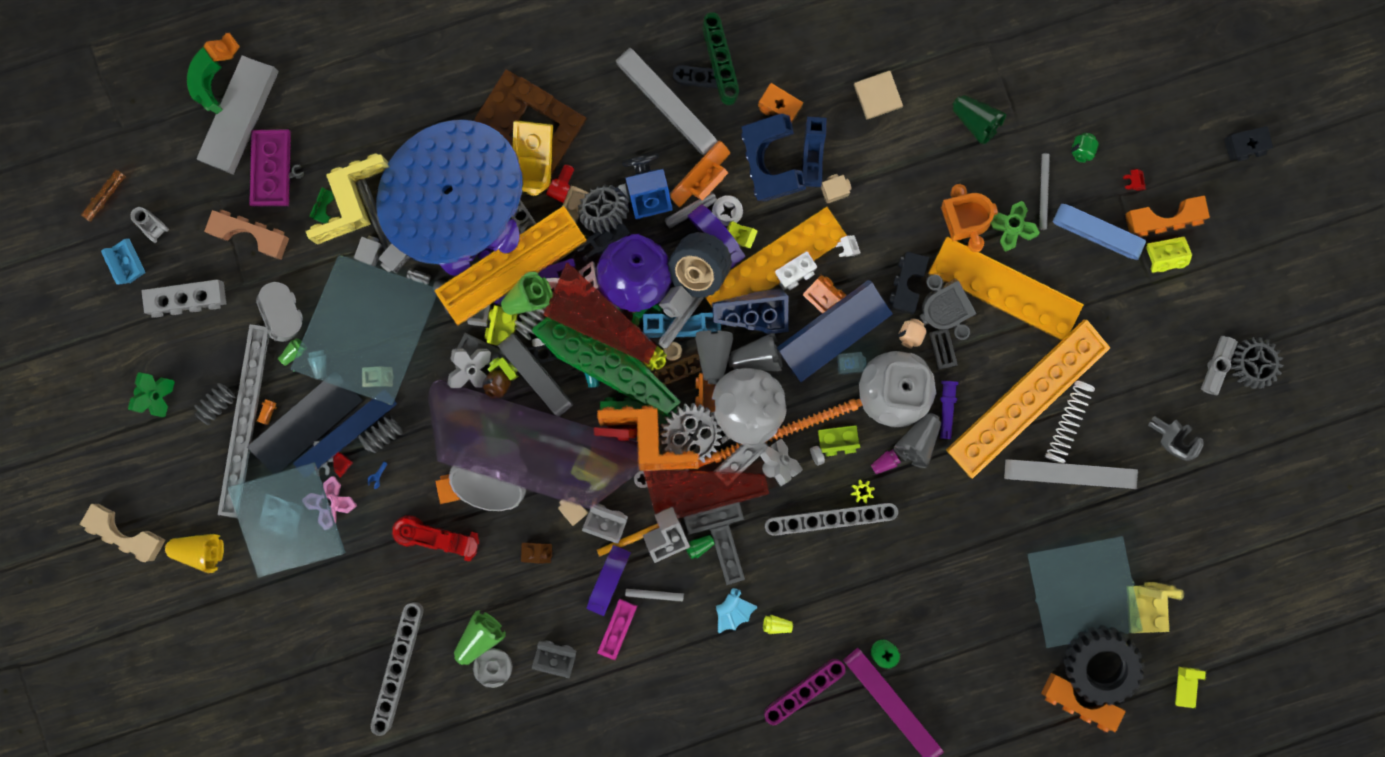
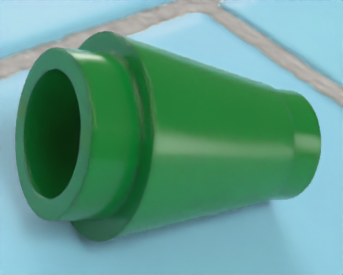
[686,535,715,559]

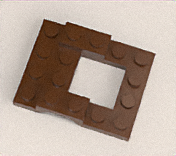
[474,69,587,176]

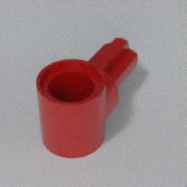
[546,165,574,203]

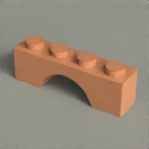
[204,209,289,260]

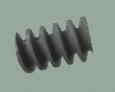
[194,383,237,425]
[358,416,403,454]

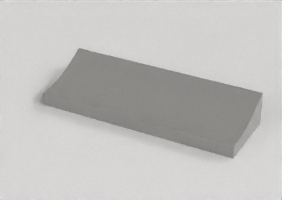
[197,56,279,175]

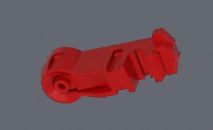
[392,515,480,562]

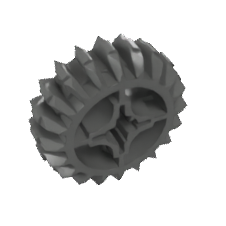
[578,184,629,234]
[1230,337,1284,389]

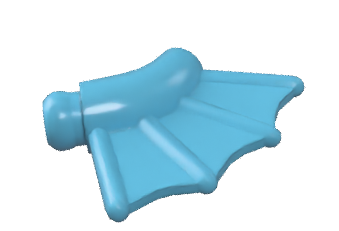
[716,588,757,633]

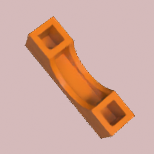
[1125,195,1210,237]
[1041,673,1126,733]

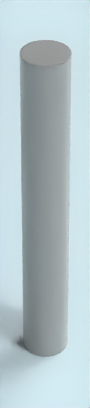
[625,589,684,601]

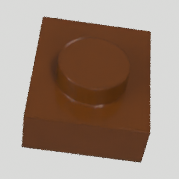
[521,543,552,564]

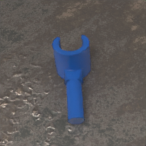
[368,462,387,489]

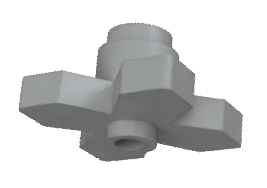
[448,349,491,388]
[760,439,803,486]

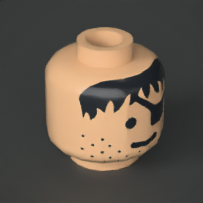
[898,319,927,348]

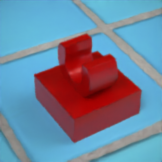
[1123,169,1146,191]

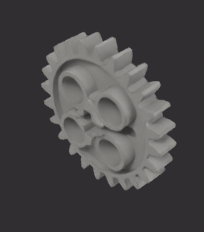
[659,403,722,463]

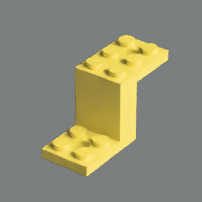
[306,154,389,245]

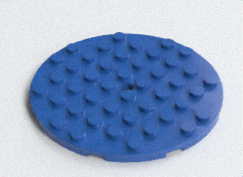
[376,120,523,264]

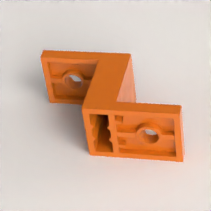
[598,406,699,471]

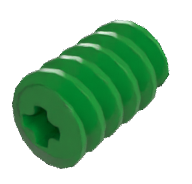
[871,640,900,668]

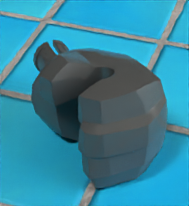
[1148,416,1204,461]

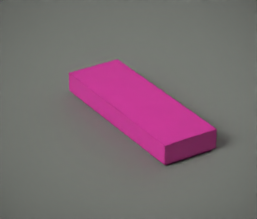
[598,599,637,660]

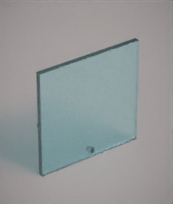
[228,462,345,577]
[1027,536,1143,648]

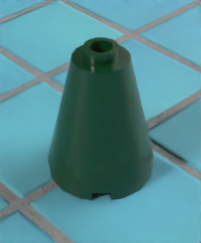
[952,95,1007,145]

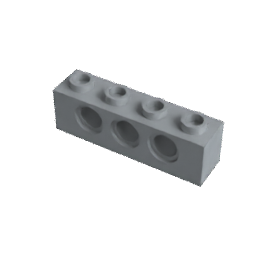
[142,280,227,318]

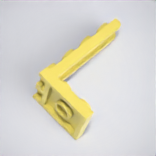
[1126,582,1182,633]

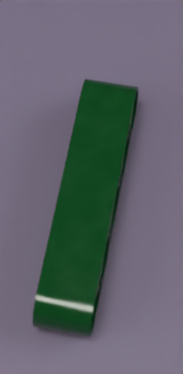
[702,12,739,105]

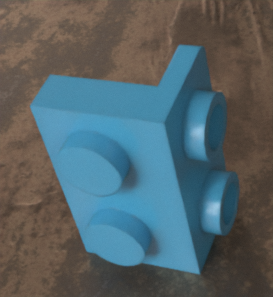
[101,239,146,284]

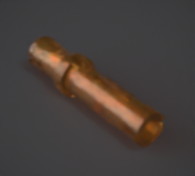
[81,169,126,222]

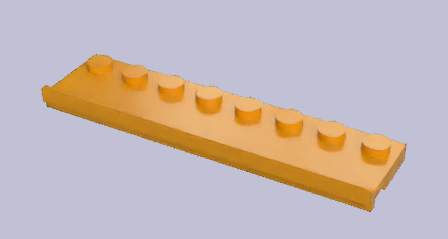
[434,206,587,325]
[928,237,1084,340]

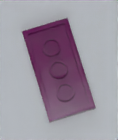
[250,129,291,206]

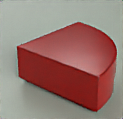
[333,452,353,477]

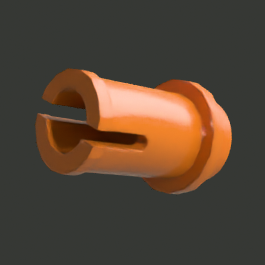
[257,399,277,425]

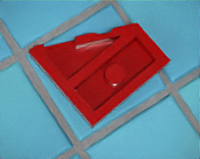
[594,425,638,441]

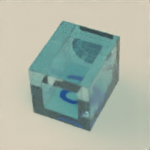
[837,352,866,375]

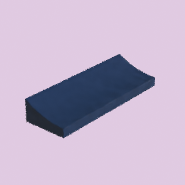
[777,280,893,382]

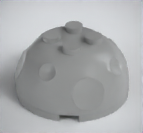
[712,368,786,445]

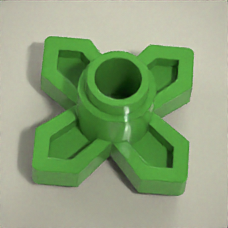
[990,201,1039,252]

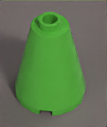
[501,272,552,315]
[454,610,506,665]

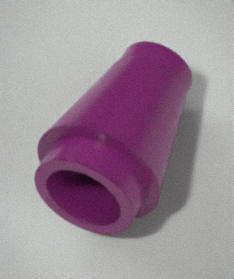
[871,449,901,474]

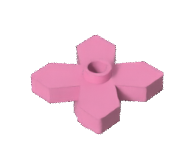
[303,477,357,529]

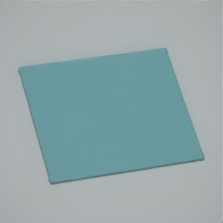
[290,255,437,405]

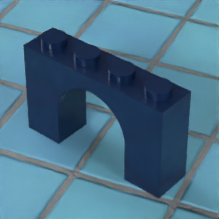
[742,113,806,202]

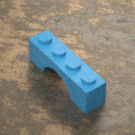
[643,313,721,338]

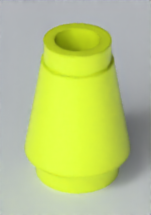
[763,615,793,634]

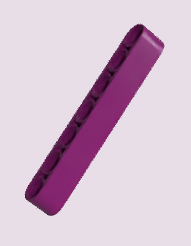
[843,648,944,757]

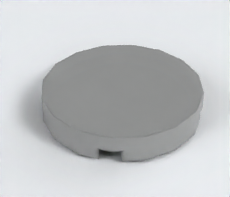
[473,648,513,688]

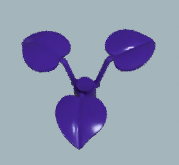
[439,219,519,305]

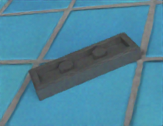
[457,333,510,370]
[683,501,744,535]
[710,524,745,585]

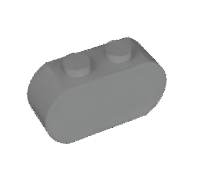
[256,282,303,342]

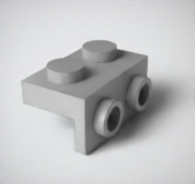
[582,504,628,544]

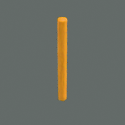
[597,523,660,557]

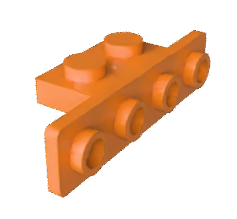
[669,141,730,207]

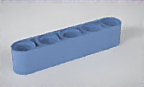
[1053,204,1146,260]

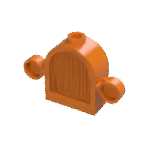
[941,184,998,252]

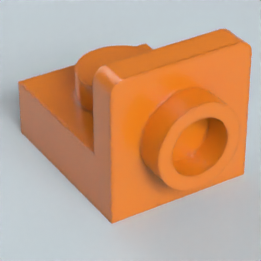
[203,33,239,61]

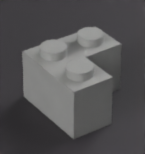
[643,507,690,563]

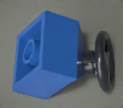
[622,153,672,219]

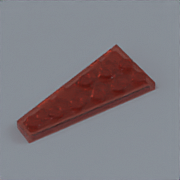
[543,262,657,364]
[643,470,769,523]

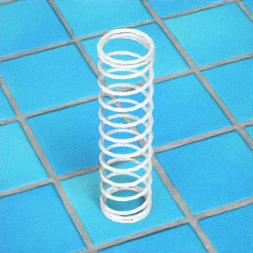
[1045,381,1095,464]

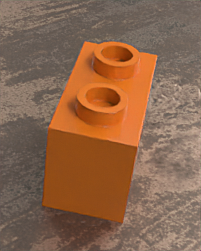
[758,83,803,123]

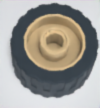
[668,232,732,298]

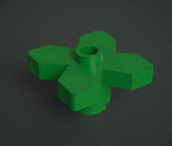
[128,372,175,418]

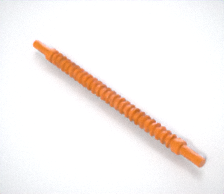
[699,399,863,467]

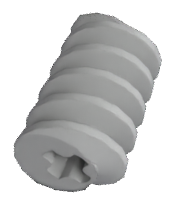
[514,306,552,340]

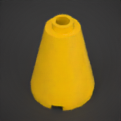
[165,534,224,573]

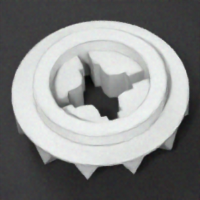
[712,196,743,227]

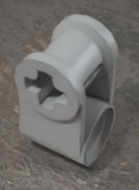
[131,207,169,243]

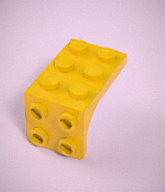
[513,121,553,196]

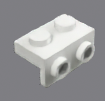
[775,252,817,291]

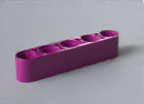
[764,659,845,725]

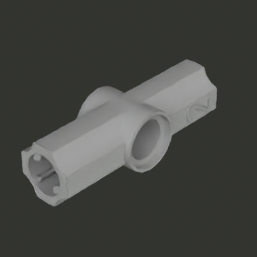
[1201,336,1238,395]

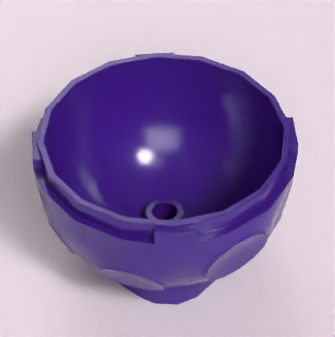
[596,234,672,312]

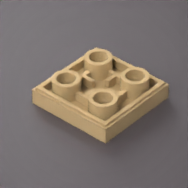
[854,71,903,120]

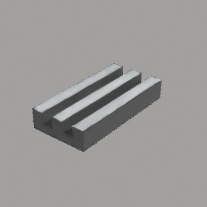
[929,329,958,370]

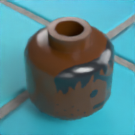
[482,369,511,398]

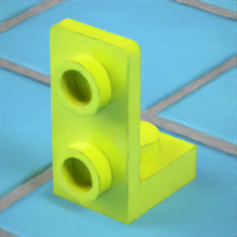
[1175,667,1206,708]

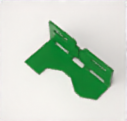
[309,187,334,224]

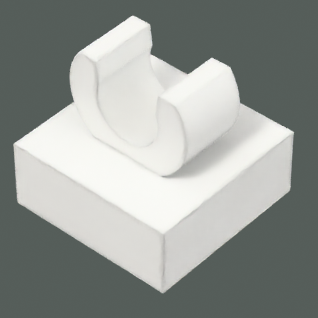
[836,235,860,257]

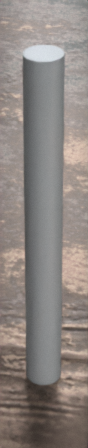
[1039,153,1050,230]

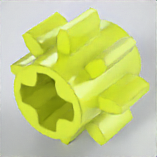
[642,346,667,371]
[851,480,875,503]

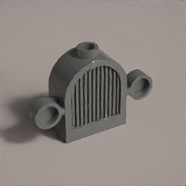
[919,274,977,340]

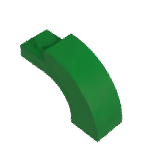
[187,47,223,114]

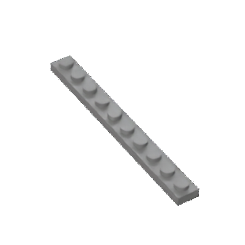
[218,324,269,518]

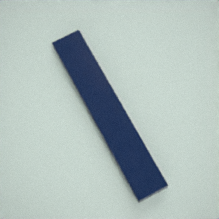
[293,389,398,478]

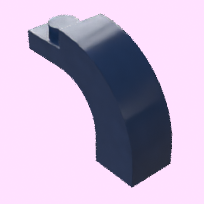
[802,117,826,187]

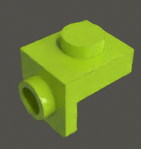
[488,357,519,381]

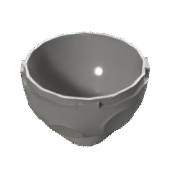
[859,351,936,427]
[449,438,527,511]

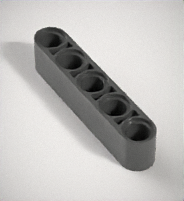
[498,333,573,417]

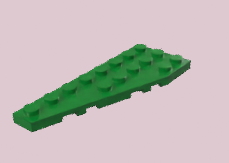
[532,296,681,417]

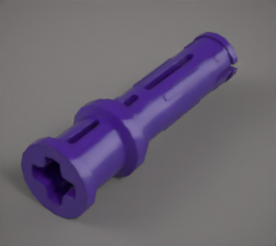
[940,381,959,439]

